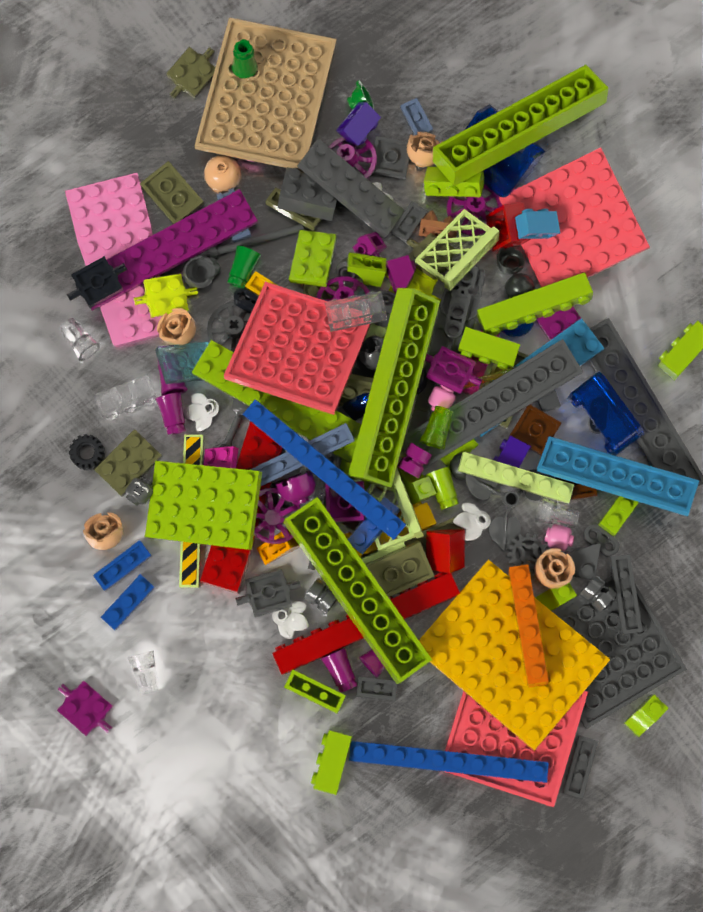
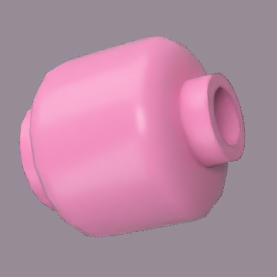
[428,385,456,414]
[545,524,575,551]

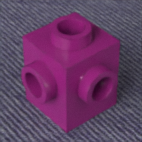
[352,232,387,257]

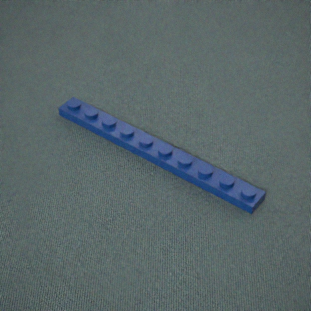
[243,399,407,540]
[349,741,549,783]

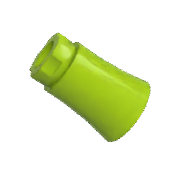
[425,466,459,510]

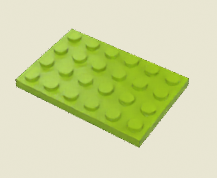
[145,461,262,550]

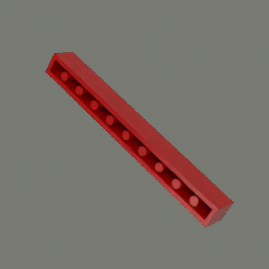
[272,572,460,675]

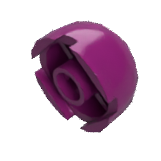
[276,470,316,505]

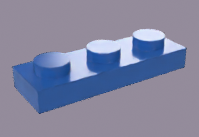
[348,497,400,555]
[93,540,152,591]
[101,574,155,631]

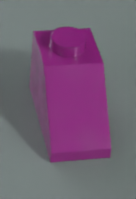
[386,255,416,295]

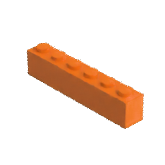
[508,564,548,688]

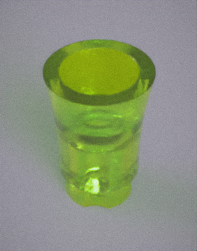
[419,406,453,450]

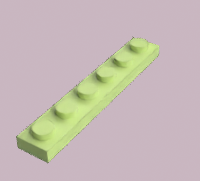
[458,452,574,504]

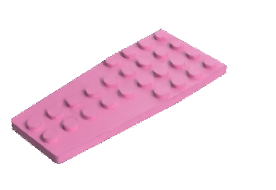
[65,173,162,347]

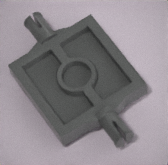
[235,569,301,617]

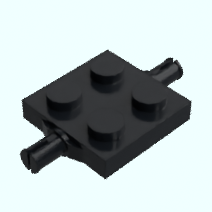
[67,256,127,308]

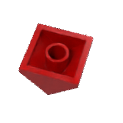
[426,529,465,573]

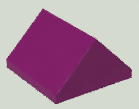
[325,481,365,523]

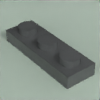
[563,735,598,799]

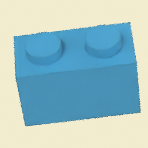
[515,209,560,239]

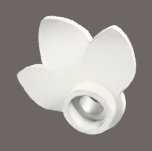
[183,393,220,431]
[453,503,491,541]
[272,601,309,639]

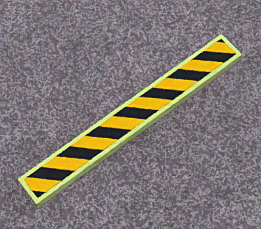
[179,434,204,588]

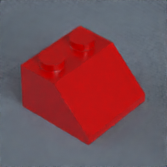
[485,203,531,252]

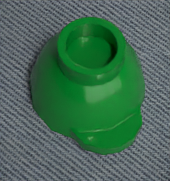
[347,80,374,110]

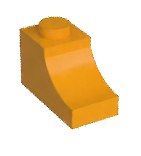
[257,529,300,565]

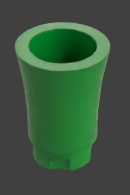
[232,39,258,79]
[227,245,261,288]

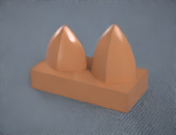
[419,210,458,239]

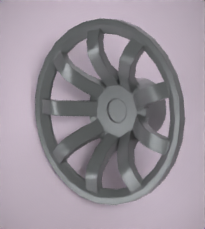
[207,302,248,352]

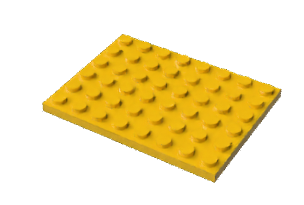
[419,559,611,751]

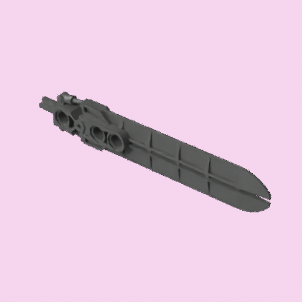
[408,265,485,433]

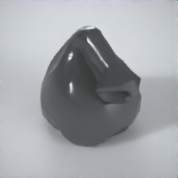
[358,336,384,371]

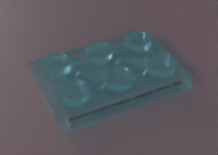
[155,342,209,384]

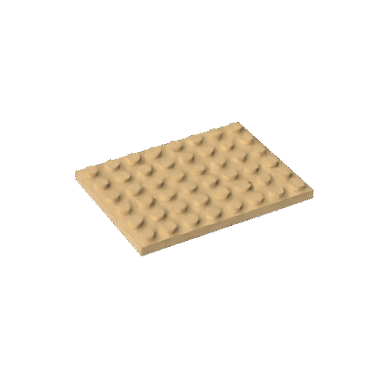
[194,18,336,170]

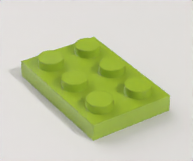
[289,230,337,287]

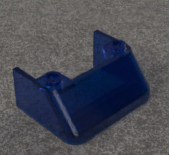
[567,371,645,456]

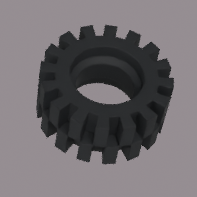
[69,434,105,470]

